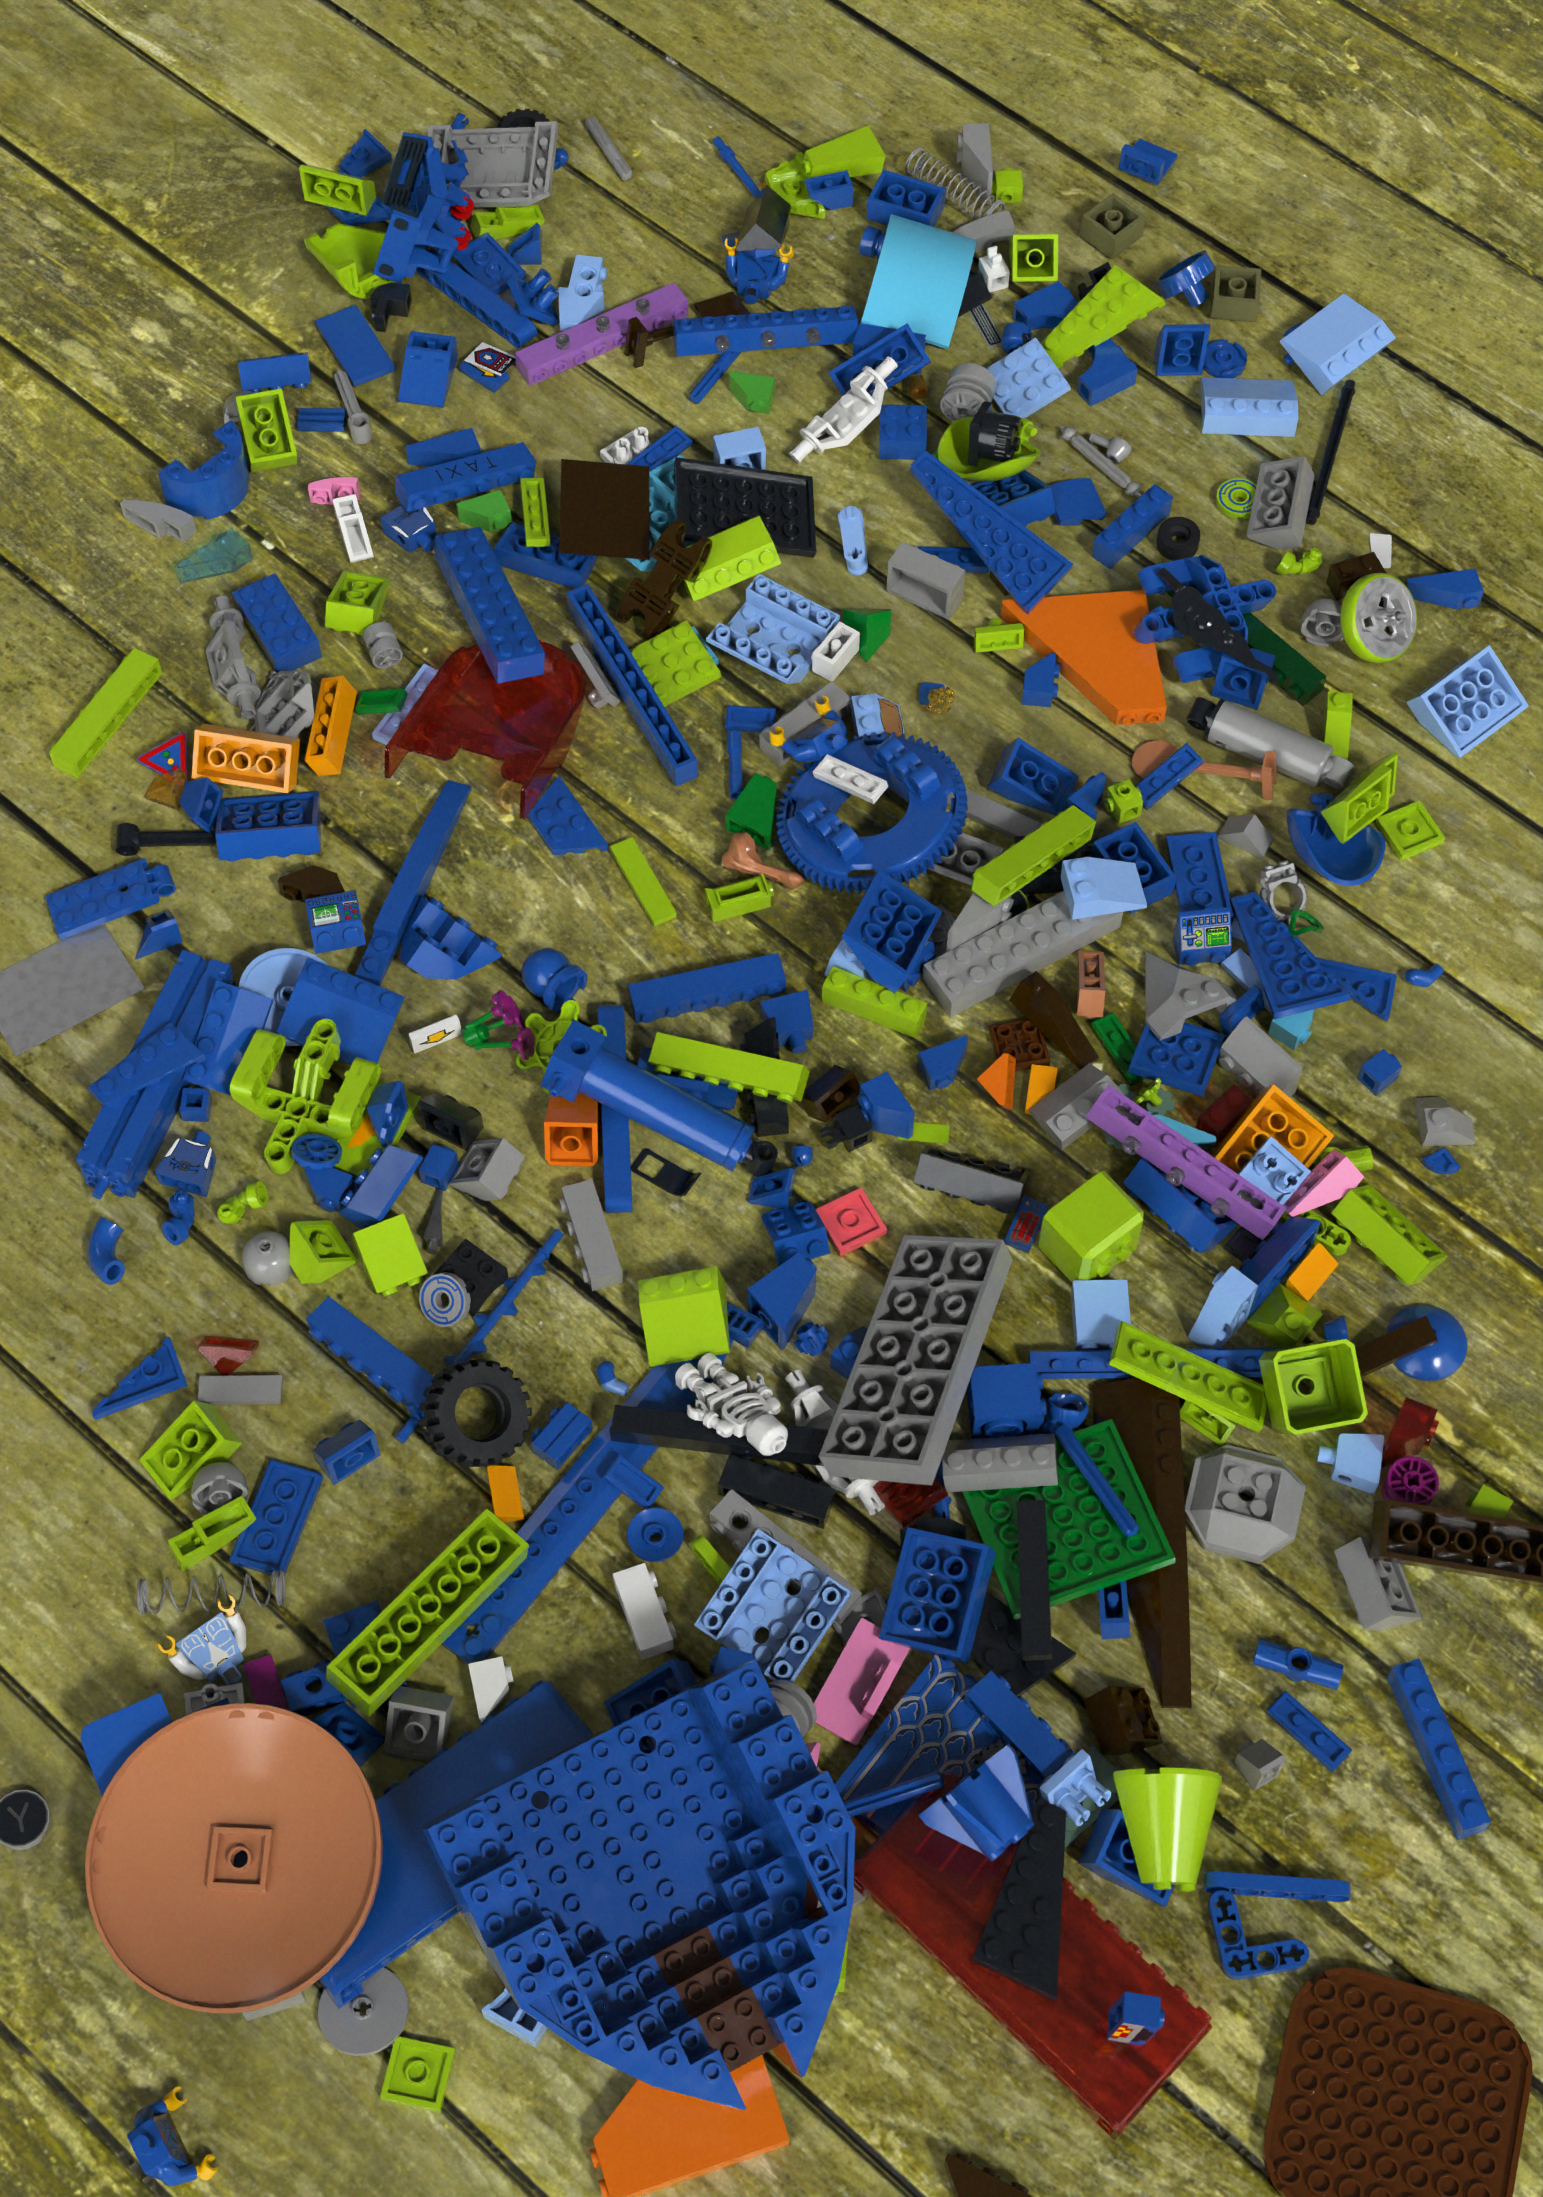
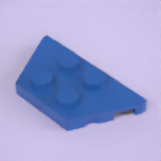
[528,776,608,855]

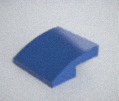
[1049,478,1107,526]

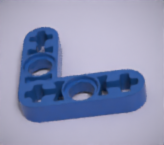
[1208,1890,1309,1980]

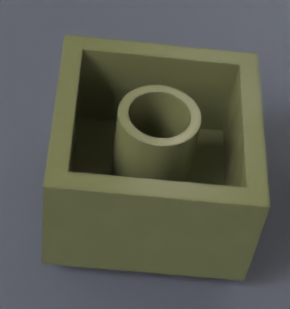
[1080,193,1146,259]
[1210,265,1261,322]

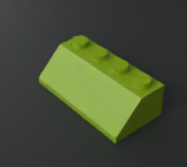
[677,515,781,601]
[1331,1184,1448,1286]

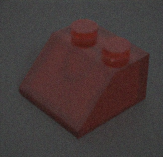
[1381,1397,1439,1467]

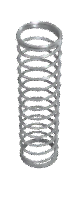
[905,148,1005,219]

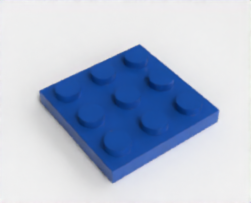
[1128,1022,1225,1097]

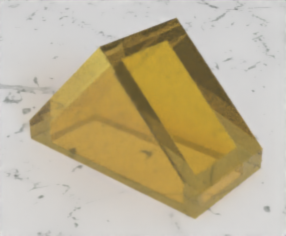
[144,769,187,811]

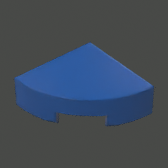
[1422,1147,1460,1174]

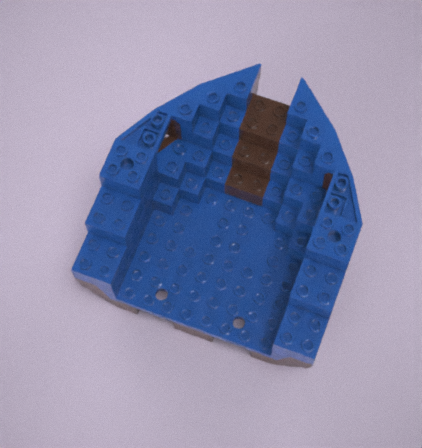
[422,1660,855,2110]

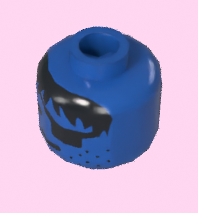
[1001,321,1032,354]

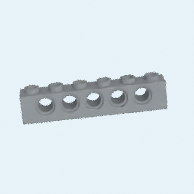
[709,1489,862,1625]

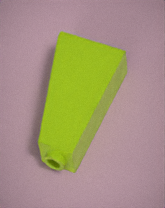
[801,126,886,178]

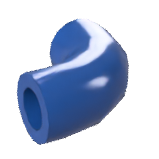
[87,1216,125,1285]

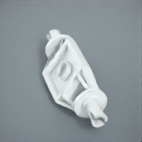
[789,356,898,464]
[785,1369,885,1515]

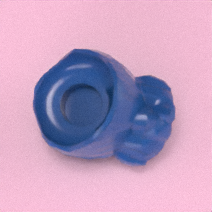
[1041,1393,1089,1438]

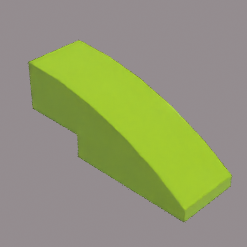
[470,205,545,240]
[167,1496,256,1572]

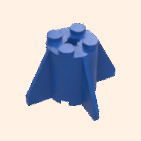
[918,1743,1035,1861]

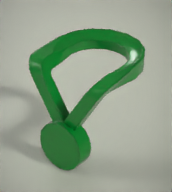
[1288,909,1324,937]

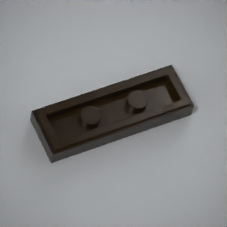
[1355,1316,1439,1376]

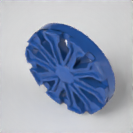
[291,1134,342,1170]

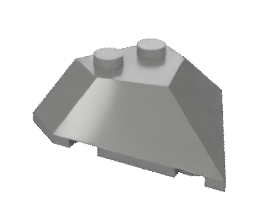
[247,671,314,738]
[1145,952,1239,1041]

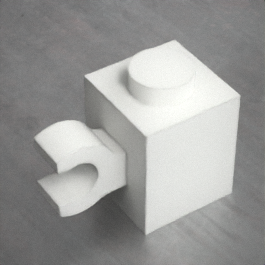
[978,246,1010,292]

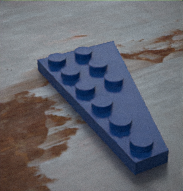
[1230,892,1350,1020]

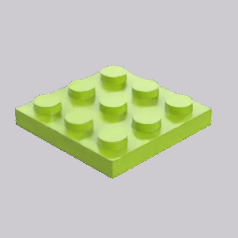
[630,620,722,707]

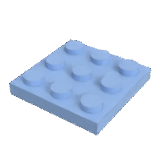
[986,337,1071,418]

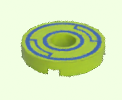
[1216,478,1257,519]

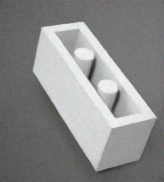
[613,1563,677,1660]

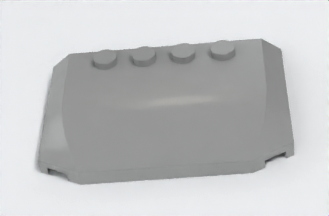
[428,121,559,208]

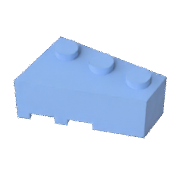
[1188,1266,1258,1348]
[481,1988,547,2048]

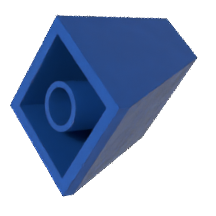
[747,1252,817,1351]

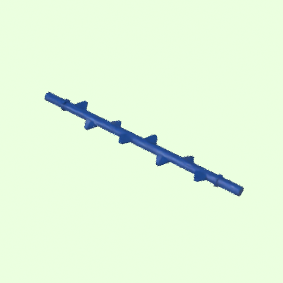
[395,1229,564,1444]

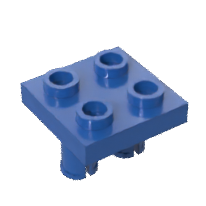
[507,268,560,326]

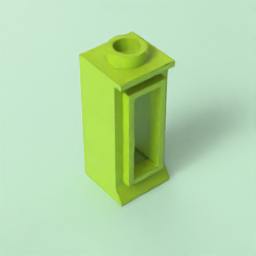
[705,873,774,922]

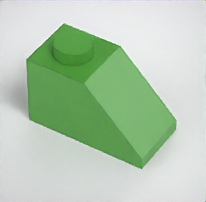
[729,371,775,414]
[456,490,512,532]

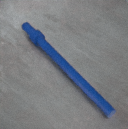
[713,136,761,198]

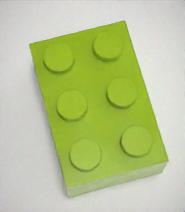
[235,388,297,473]

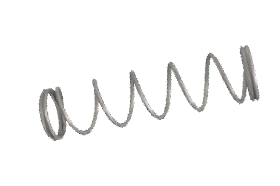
[137,1570,285,1615]

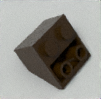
[1084,1686,1163,1755]

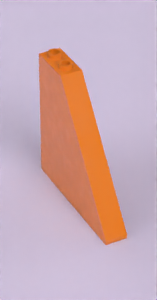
[1000,590,1167,725]
[589,2055,790,2197]

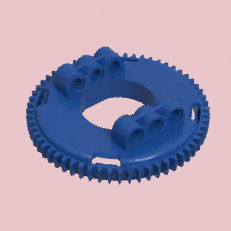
[776,732,968,895]

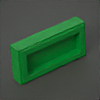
[355,688,408,715]

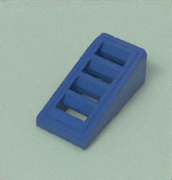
[727,1302,764,1349]

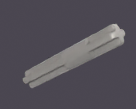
[585,116,633,181]

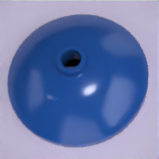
[1385,1304,1467,1381]

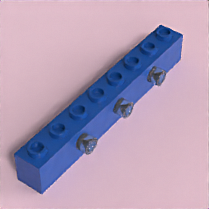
[674,306,858,357]

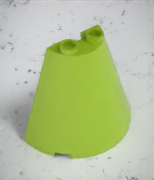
[304,223,395,299]
[1113,1768,1222,1892]

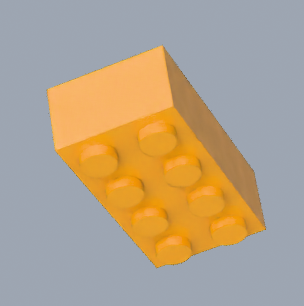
[192,724,300,793]

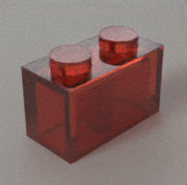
[1196,1084,1254,1148]

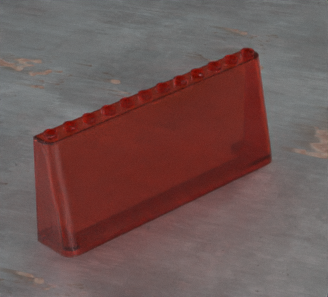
[854,1772,1213,2140]

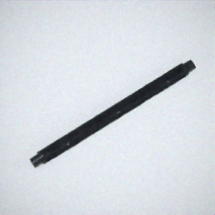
[1306,380,1355,525]

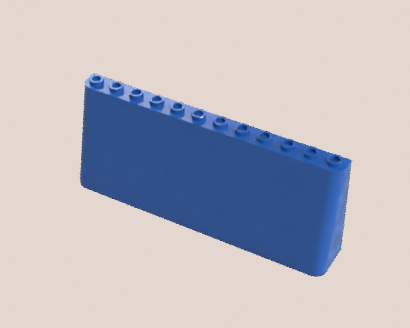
[319,1680,594,2009]

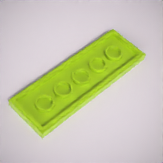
[1108,1321,1267,1433]

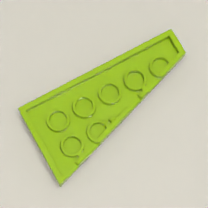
[1040,265,1166,369]

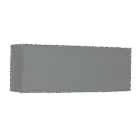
[952,210,1015,253]
[120,500,197,543]

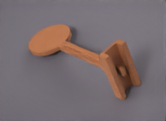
[1132,740,1277,801]

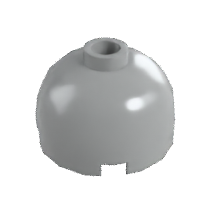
[1301,598,1344,647]
[242,1231,294,1286]
[191,1462,248,1514]

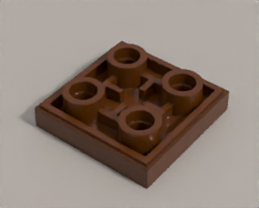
[988,1019,1051,1072]

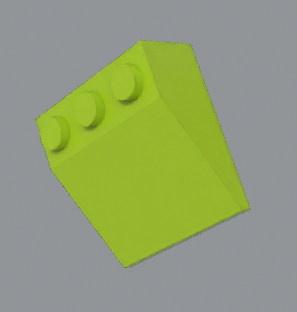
[638,1266,730,1367]

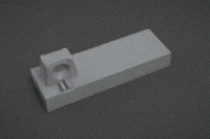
[571,641,621,709]

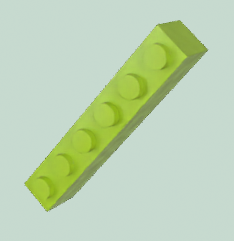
[49,648,162,778]
[971,805,1096,907]
[648,1032,810,1103]

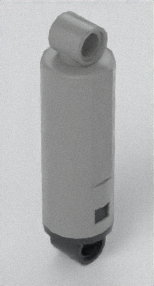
[1185,697,1354,790]

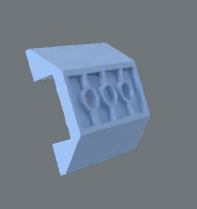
[706,574,840,684]
[694,1529,852,1682]

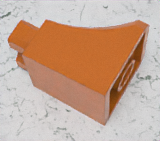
[544,1093,598,1167]

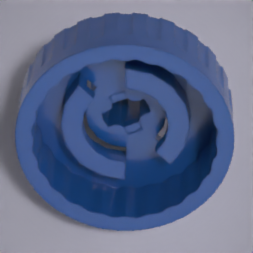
[1155,250,1215,307]

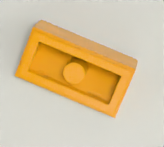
[1285,1242,1338,1303]
[487,1465,524,1523]

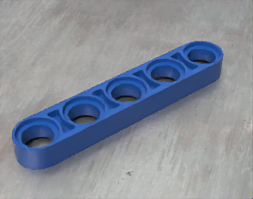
[1204,1871,1351,1902]

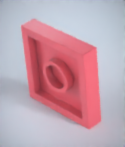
[816,1187,887,1257]

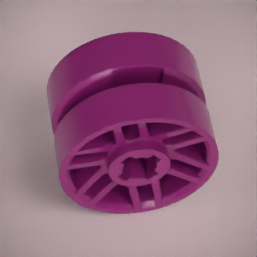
[1381,1456,1439,1506]

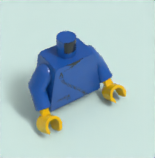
[725,238,794,304]

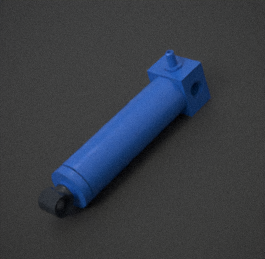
[541,1020,778,1177]

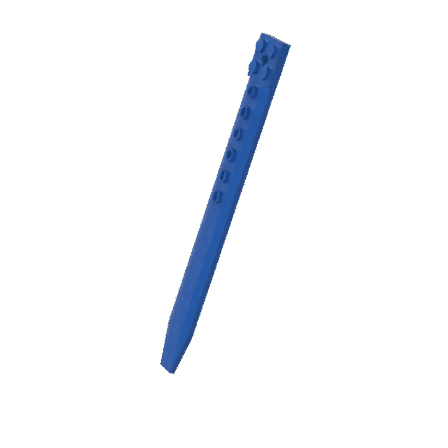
[441,1316,740,1664]

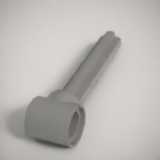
[334,370,372,444]

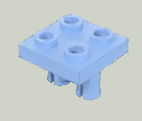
[1238,1136,1311,1205]
[1039,1749,1111,1826]

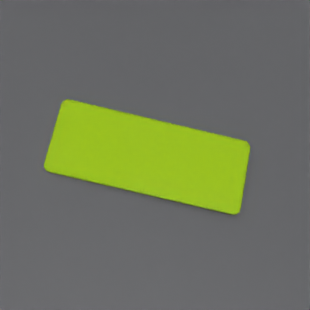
[898,1122,950,1144]

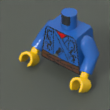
[769,696,847,762]
[127,2086,220,2186]

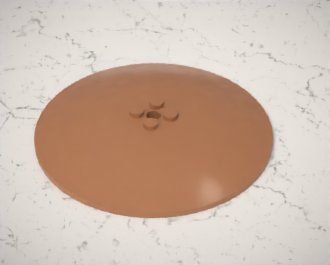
[85,1703,383,2014]

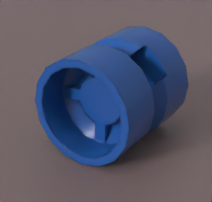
[859,226,886,259]

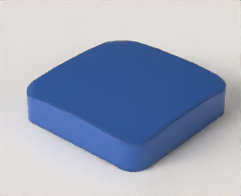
[919,682,945,707]

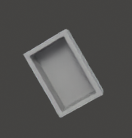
[886,542,966,620]

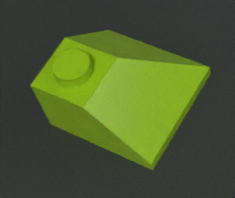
[289,1220,357,1284]
[1247,1283,1324,1348]

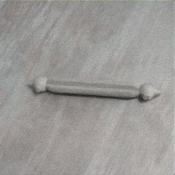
[1060,426,1143,497]

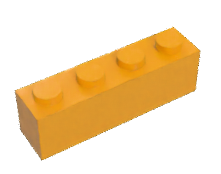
[305,675,357,777]

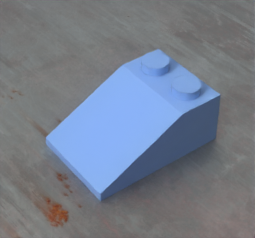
[1060,857,1147,920]

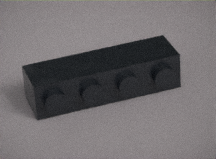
[718,1454,835,1529]

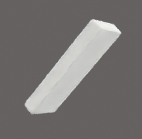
[813,754,888,804]

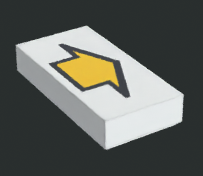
[408,1015,462,1054]

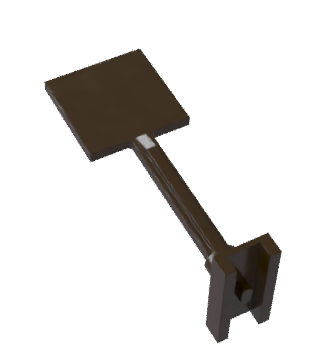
[624,291,751,368]

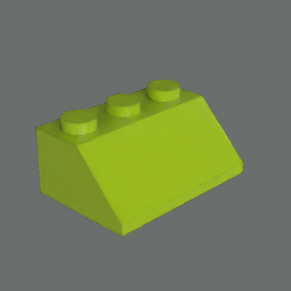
[299,165,376,216]

